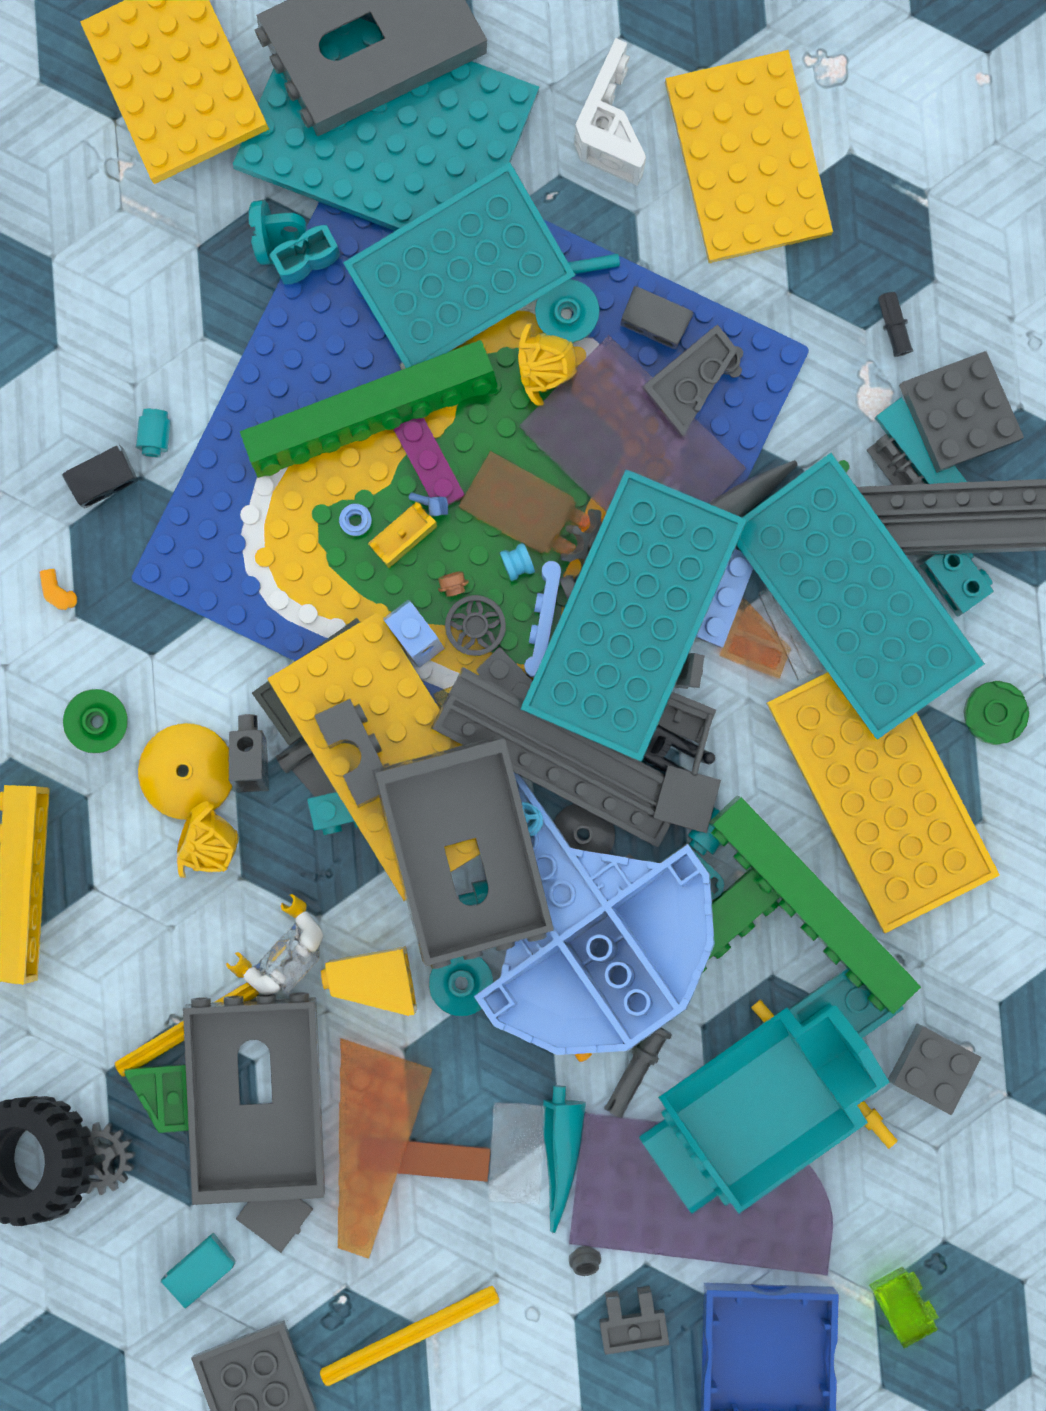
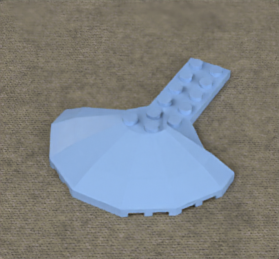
[474,772,715,1055]

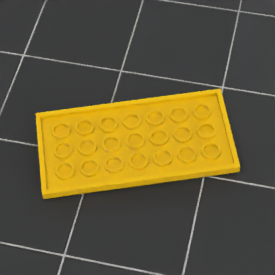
[267,611,480,901]
[766,672,1000,934]

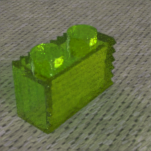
[869,1266,939,1348]

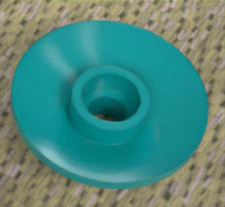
[535,279,599,343]
[429,956,494,1016]

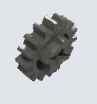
[84,1122,136,1195]

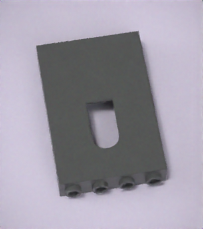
[255,0,487,136]
[372,735,554,969]
[183,992,325,1205]

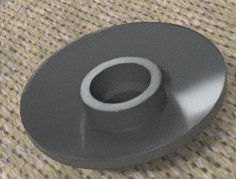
[554,804,615,854]

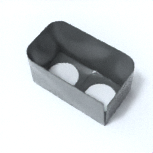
[620,286,694,349]

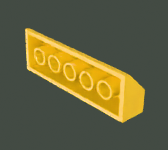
[0,785,50,985]

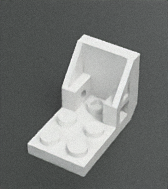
[574,38,646,186]

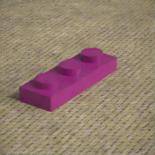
[393,418,465,506]

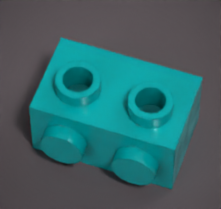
[920,553,994,617]
[307,792,358,835]

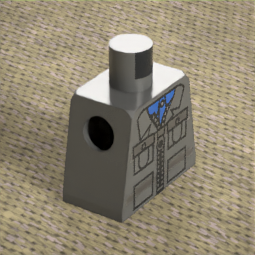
[229,714,269,793]

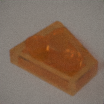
[719,598,791,679]

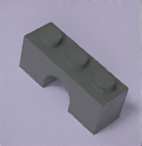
[314,699,389,808]

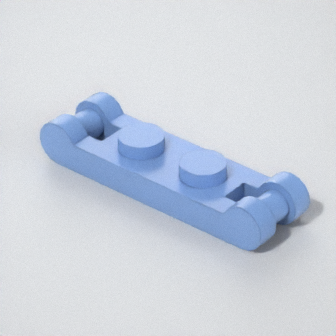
[525,561,561,678]

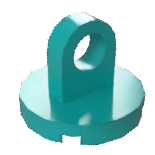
[249,199,307,265]

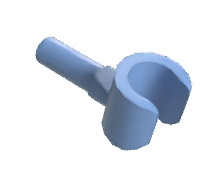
[409,492,448,516]

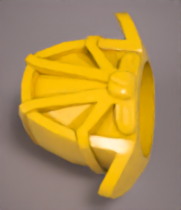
[518,323,577,406]
[176,801,239,878]

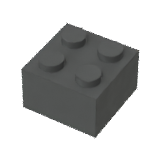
[888,1023,982,1115]

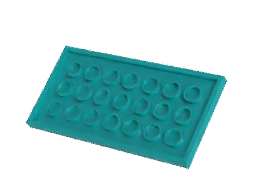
[737,453,985,739]
[521,469,747,762]

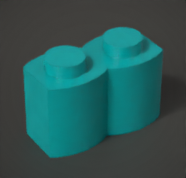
[270,225,340,284]

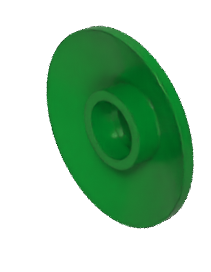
[63,689,128,753]

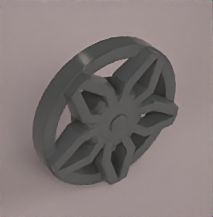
[445,595,506,656]

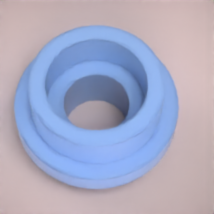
[339,504,372,536]

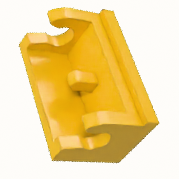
[368,502,437,568]

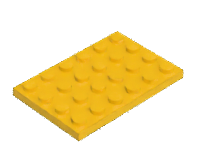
[80,0,269,184]
[665,50,833,263]

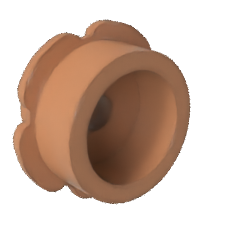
[438,571,469,596]

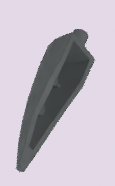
[708,460,797,517]

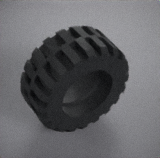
[0,1096,95,1226]

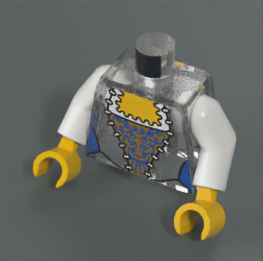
[226,894,323,995]

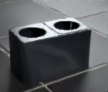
[62,444,138,509]

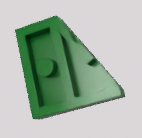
[124,1064,189,1133]

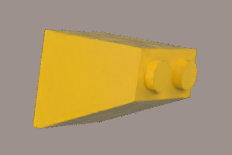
[321,946,417,1016]

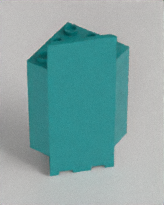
[639,1003,890,1214]

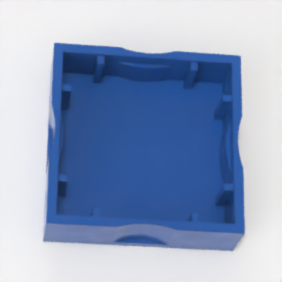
[701,1283,839,1411]

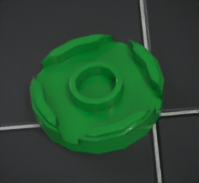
[963,681,1030,745]

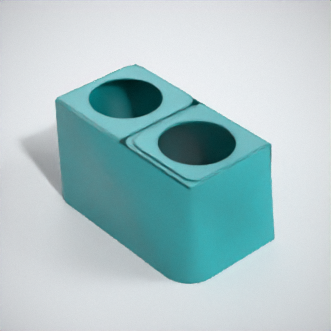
[160,1233,236,1309]

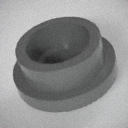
[569,1246,601,1276]

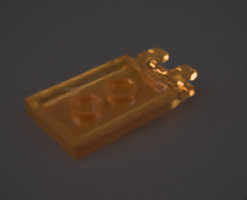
[459,451,590,555]

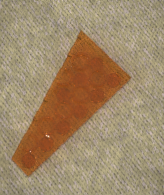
[338,1038,433,1259]

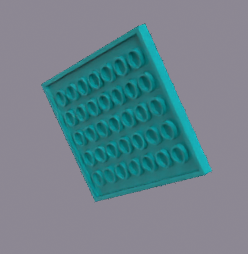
[233,18,539,231]

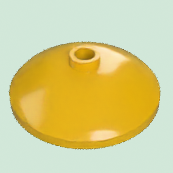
[138,723,232,820]

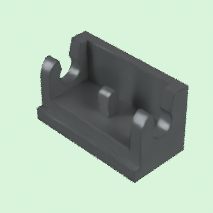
[659,692,716,743]

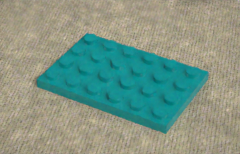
[343,162,576,368]

